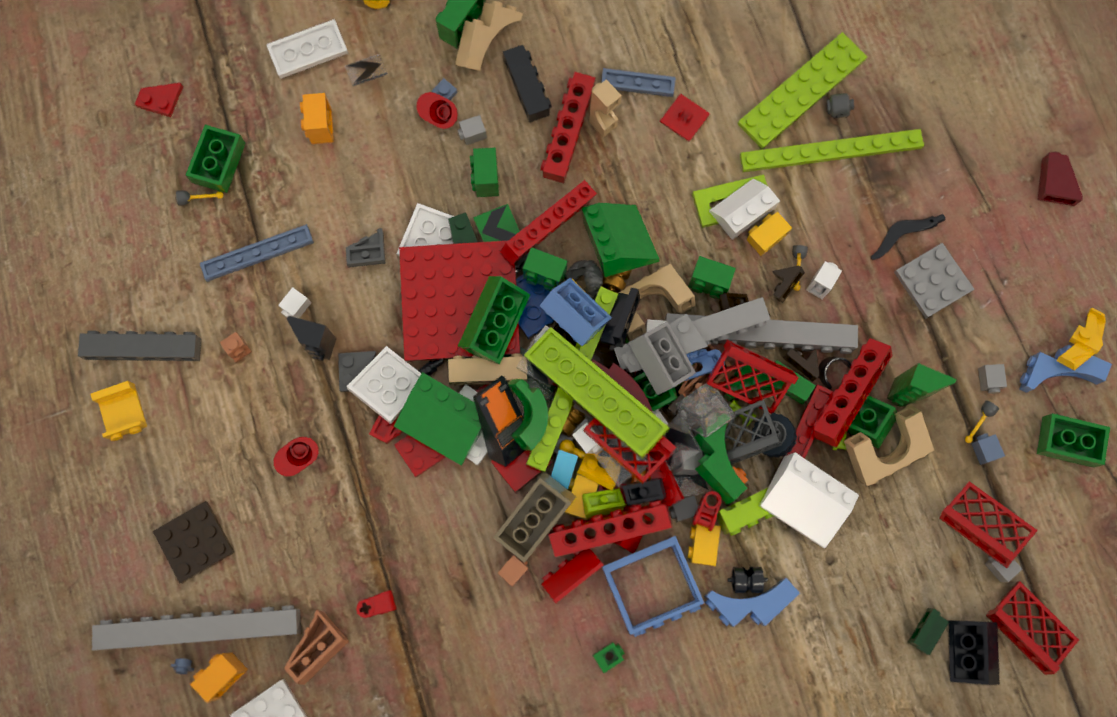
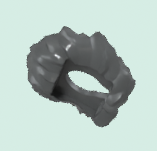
[564,260,603,300]

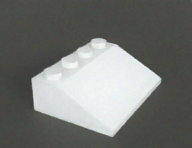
[759,453,859,548]

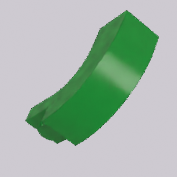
[508,379,548,451]

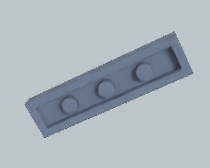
[601,68,676,97]

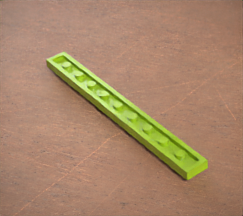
[740,129,924,172]
[526,286,618,472]

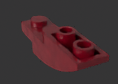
[592,359,654,414]

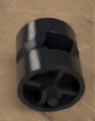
[727,567,768,593]

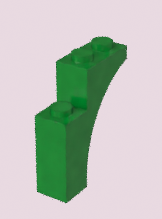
[724,360,816,404]
[693,410,748,505]

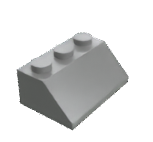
[628,321,696,395]

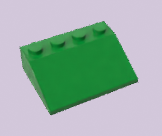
[581,203,660,277]
[394,372,482,466]

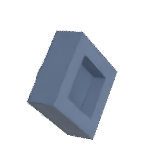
[432,78,458,100]

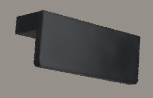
[600,287,640,348]

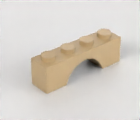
[589,79,622,138]

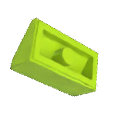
[582,488,625,518]

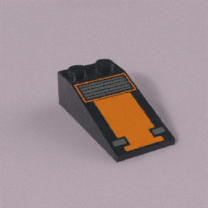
[473,375,526,467]

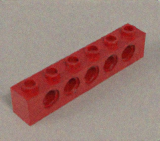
[540,72,596,184]
[500,180,597,266]
[813,338,892,448]
[549,500,672,557]

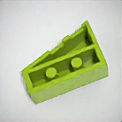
[717,487,774,536]

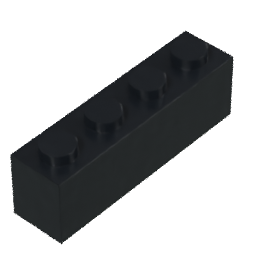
[503,45,552,123]

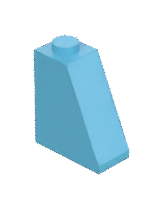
[551,450,578,490]

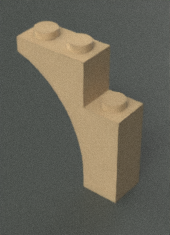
[455,1,523,71]

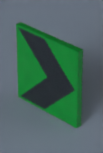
[473,204,520,242]

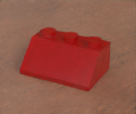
[541,549,604,604]

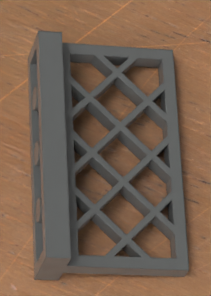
[691,400,782,465]

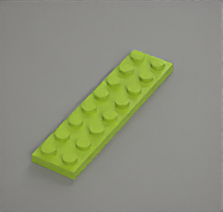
[737,32,868,150]
[524,327,669,459]

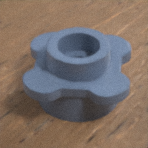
[171,659,194,674]

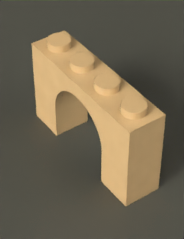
[617,264,696,342]
[844,405,934,486]

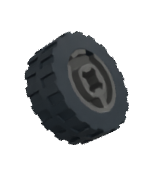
[752,413,797,458]

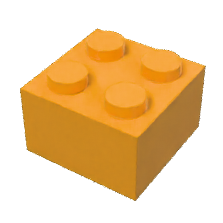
[300,93,334,144]
[190,652,248,703]

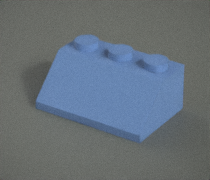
[540,278,612,346]

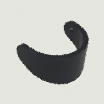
[818,357,851,389]

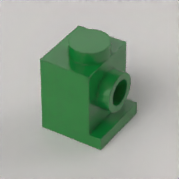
[592,642,625,673]

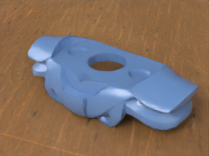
[684,349,725,381]

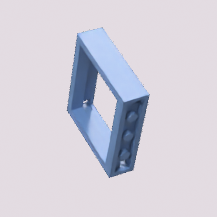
[601,536,704,637]

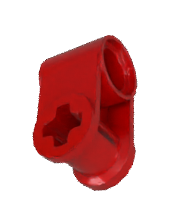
[692,491,722,532]
[356,590,397,618]

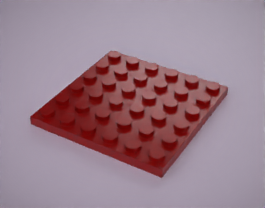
[399,241,521,362]

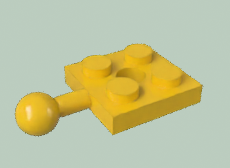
[559,439,621,491]

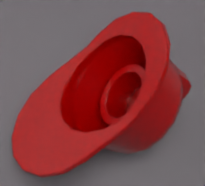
[416,92,458,129]
[273,437,319,476]

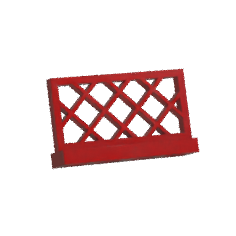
[706,340,799,414]
[583,418,676,484]
[939,481,1038,568]
[986,581,1079,675]

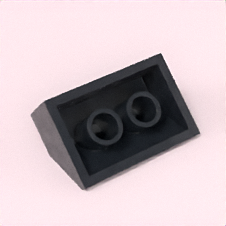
[287,316,336,361]
[948,620,1000,685]

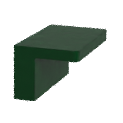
[908,608,949,655]

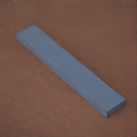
[200,224,314,282]

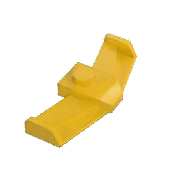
[1056,308,1106,370]

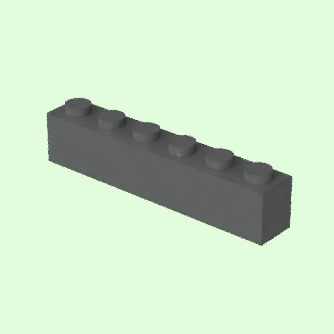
[78,331,202,361]

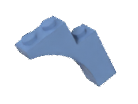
[1019,345,1112,393]
[704,578,800,627]

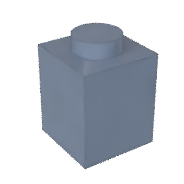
[971,433,1005,465]

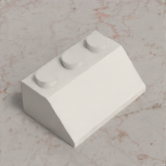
[709,179,780,240]

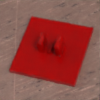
[660,93,710,142]

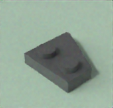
[346,228,386,268]
[338,351,376,392]

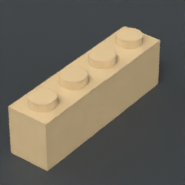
[448,354,528,386]

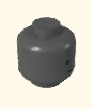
[827,93,854,118]

